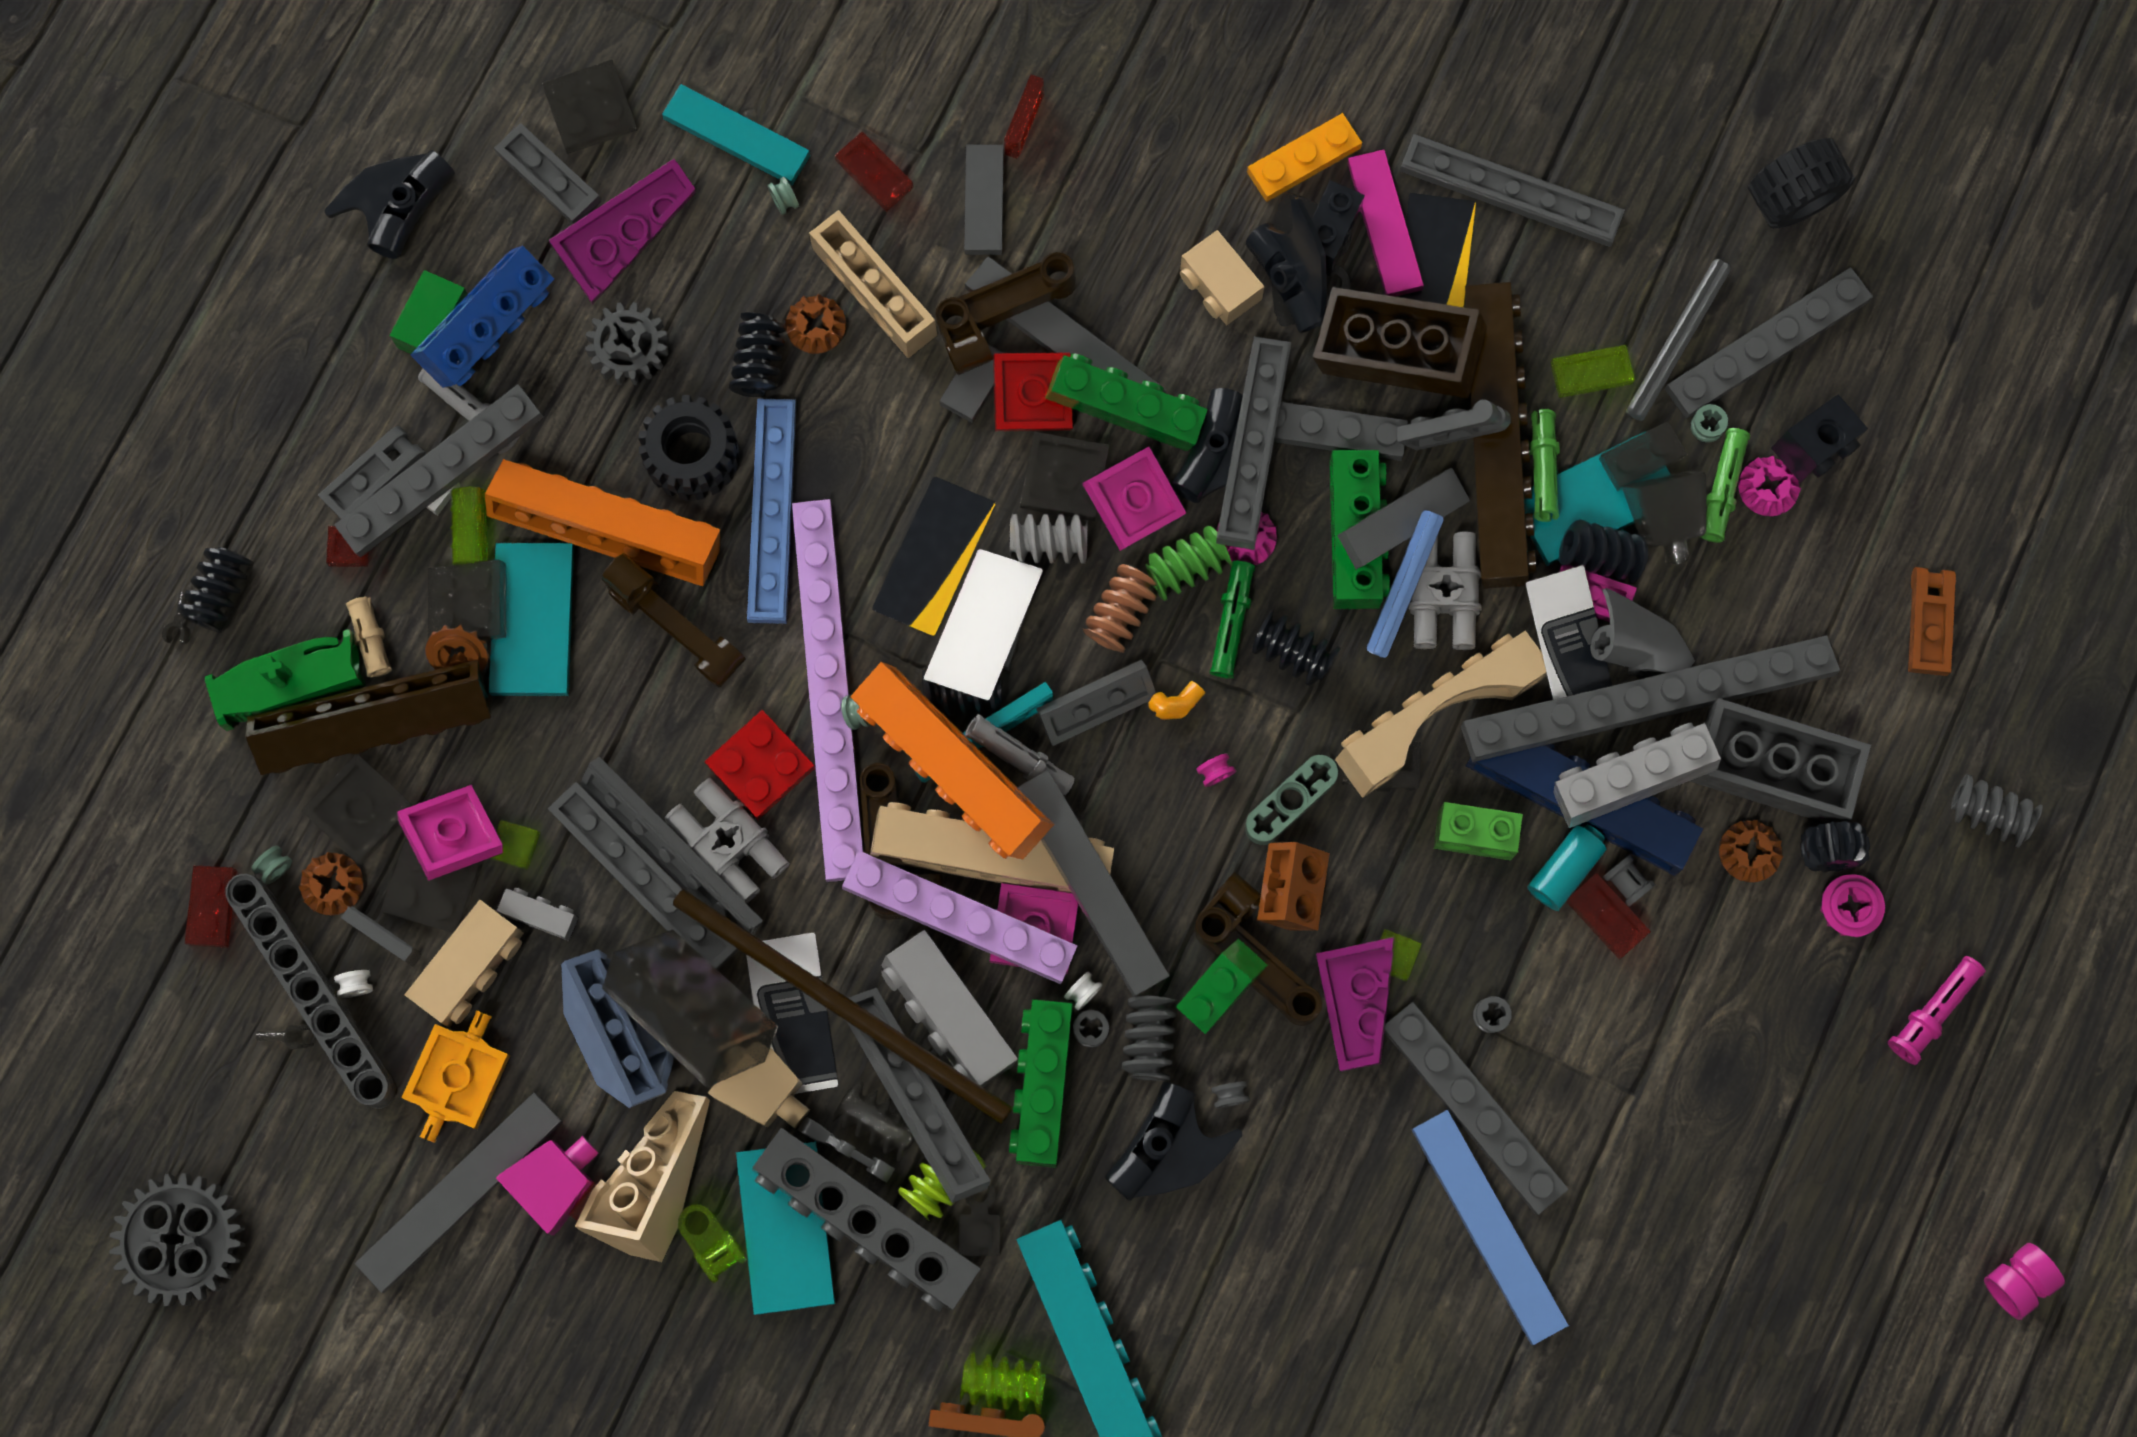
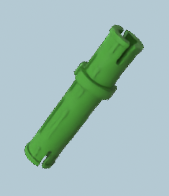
[1529,409,1560,522]
[1700,428,1751,543]

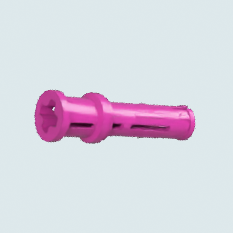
[1888,956,1986,1065]

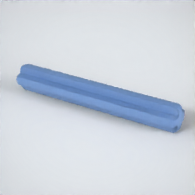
[1367,510,1444,658]

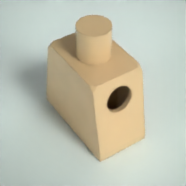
[708,1033,810,1129]

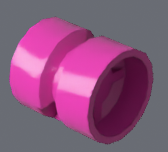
[1984,1243,2065,1320]

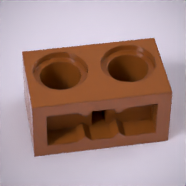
[1257,842,1330,931]

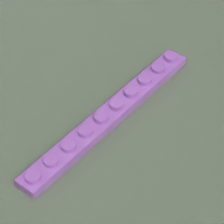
[792,499,864,882]

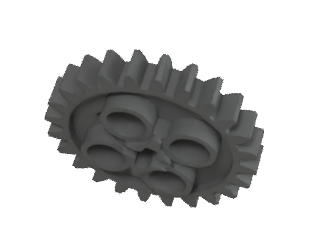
[109,1173,246,1307]

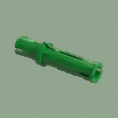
[1209,561,1255,679]

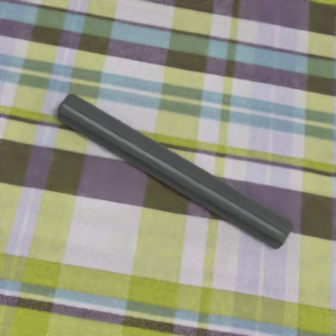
[1626,259,1731,421]

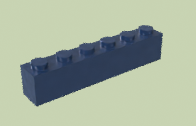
[1466,744,1703,876]

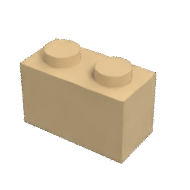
[1180,230,1264,326]

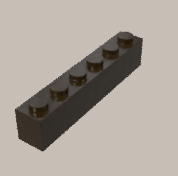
[245,659,491,775]

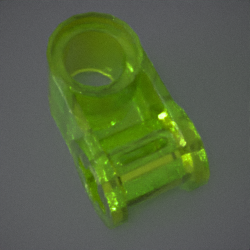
[678,1205,747,1284]

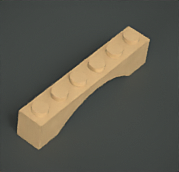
[1335,630,1547,798]

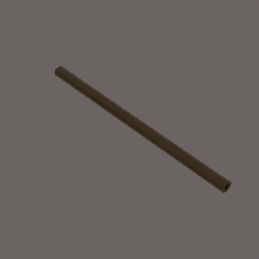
[673,889,1013,1124]

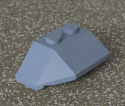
[561,949,676,1108]

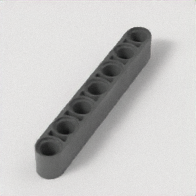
[225,874,396,1109]

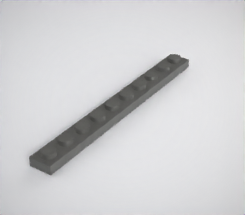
[1460,636,1840,762]

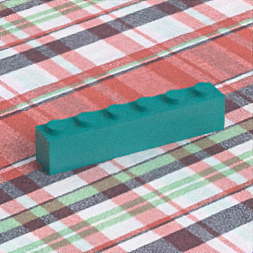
[1016,1220,1162,1437]

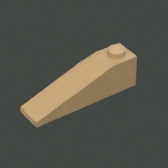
[575,1091,710,1262]

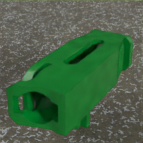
[205,629,366,731]

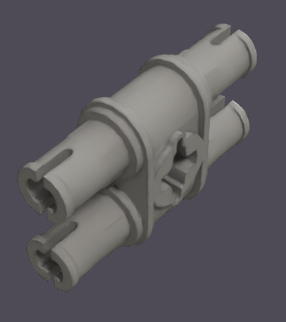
[1408,532,1482,650]
[664,778,790,904]

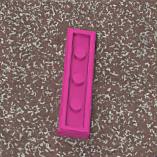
[1347,150,1424,297]

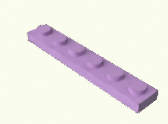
[842,850,1077,984]

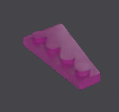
[549,159,696,305]

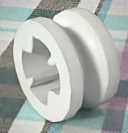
[334,970,373,998]
[1064,971,1103,1011]

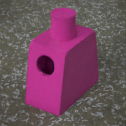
[496,1136,599,1236]

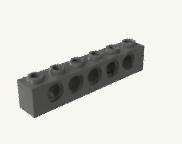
[752,1128,980,1312]

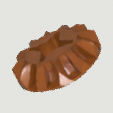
[785,293,846,354]
[425,625,489,671]
[1719,820,1784,883]
[299,852,364,916]

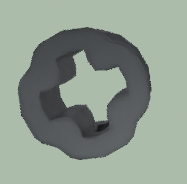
[1603,855,1655,907]

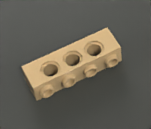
[809,210,937,358]

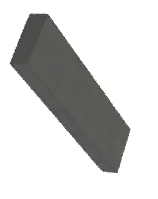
[1337,467,1470,569]

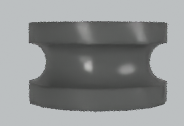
[1473,996,1512,1033]
[1073,1010,1109,1048]
[1211,1081,1250,1108]

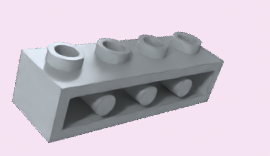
[1553,723,1721,828]
[881,930,1018,1087]

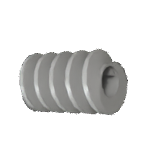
[1010,514,1087,564]

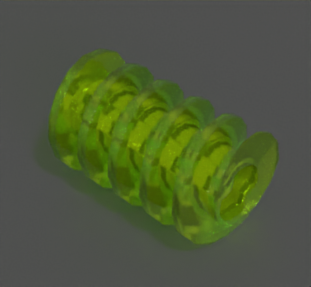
[960,1352,1046,1414]

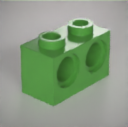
[1433,802,1523,861]

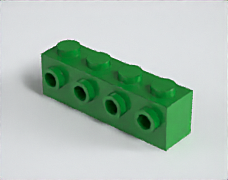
[1045,353,1208,451]
[1329,450,1390,609]
[1009,999,1072,1168]

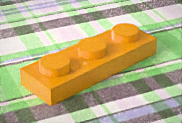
[1247,113,1362,202]

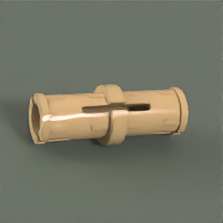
[346,597,392,677]

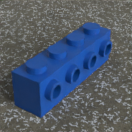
[410,246,554,388]

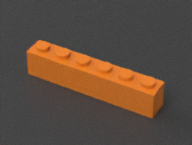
[485,459,720,586]
[850,662,1055,860]

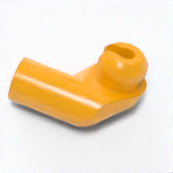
[1148,681,1205,720]

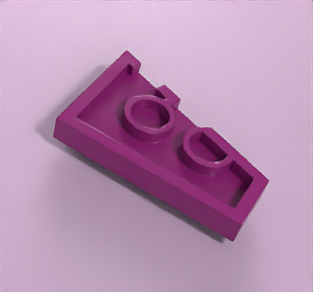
[1316,937,1396,1072]

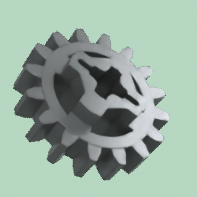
[585,302,669,385]

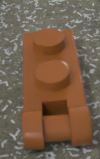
[1908,567,1956,676]
[928,1402,1045,1437]

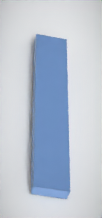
[747,399,796,624]
[1412,1110,1569,1345]

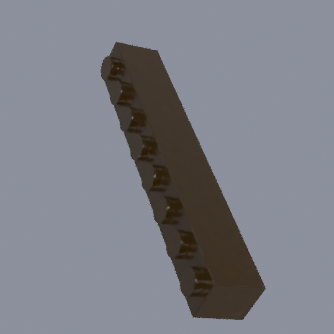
[1465,282,1537,589]

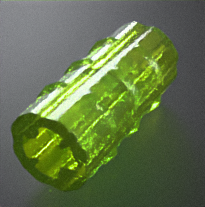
[450,486,489,570]

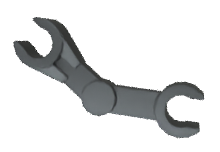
[797,1116,895,1183]

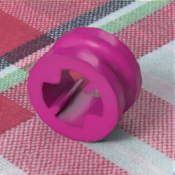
[1196,753,1236,787]

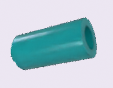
[1527,825,1607,911]

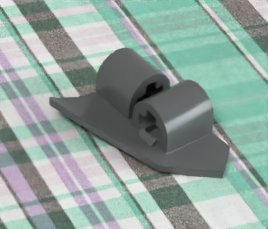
[1590,588,1695,677]

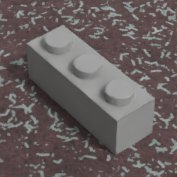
[496,887,578,941]

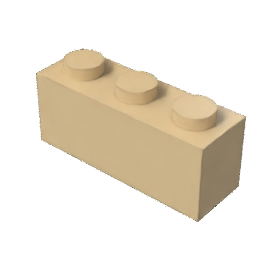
[405,900,524,1028]

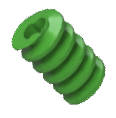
[1145,526,1232,601]

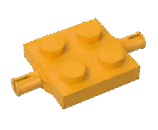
[401,1010,510,1143]

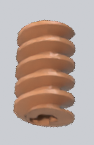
[1083,564,1157,653]

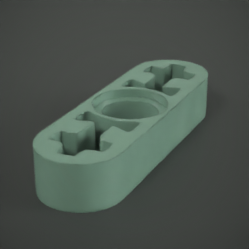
[1245,755,1338,845]

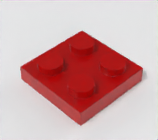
[993,352,1073,432]
[704,710,815,820]

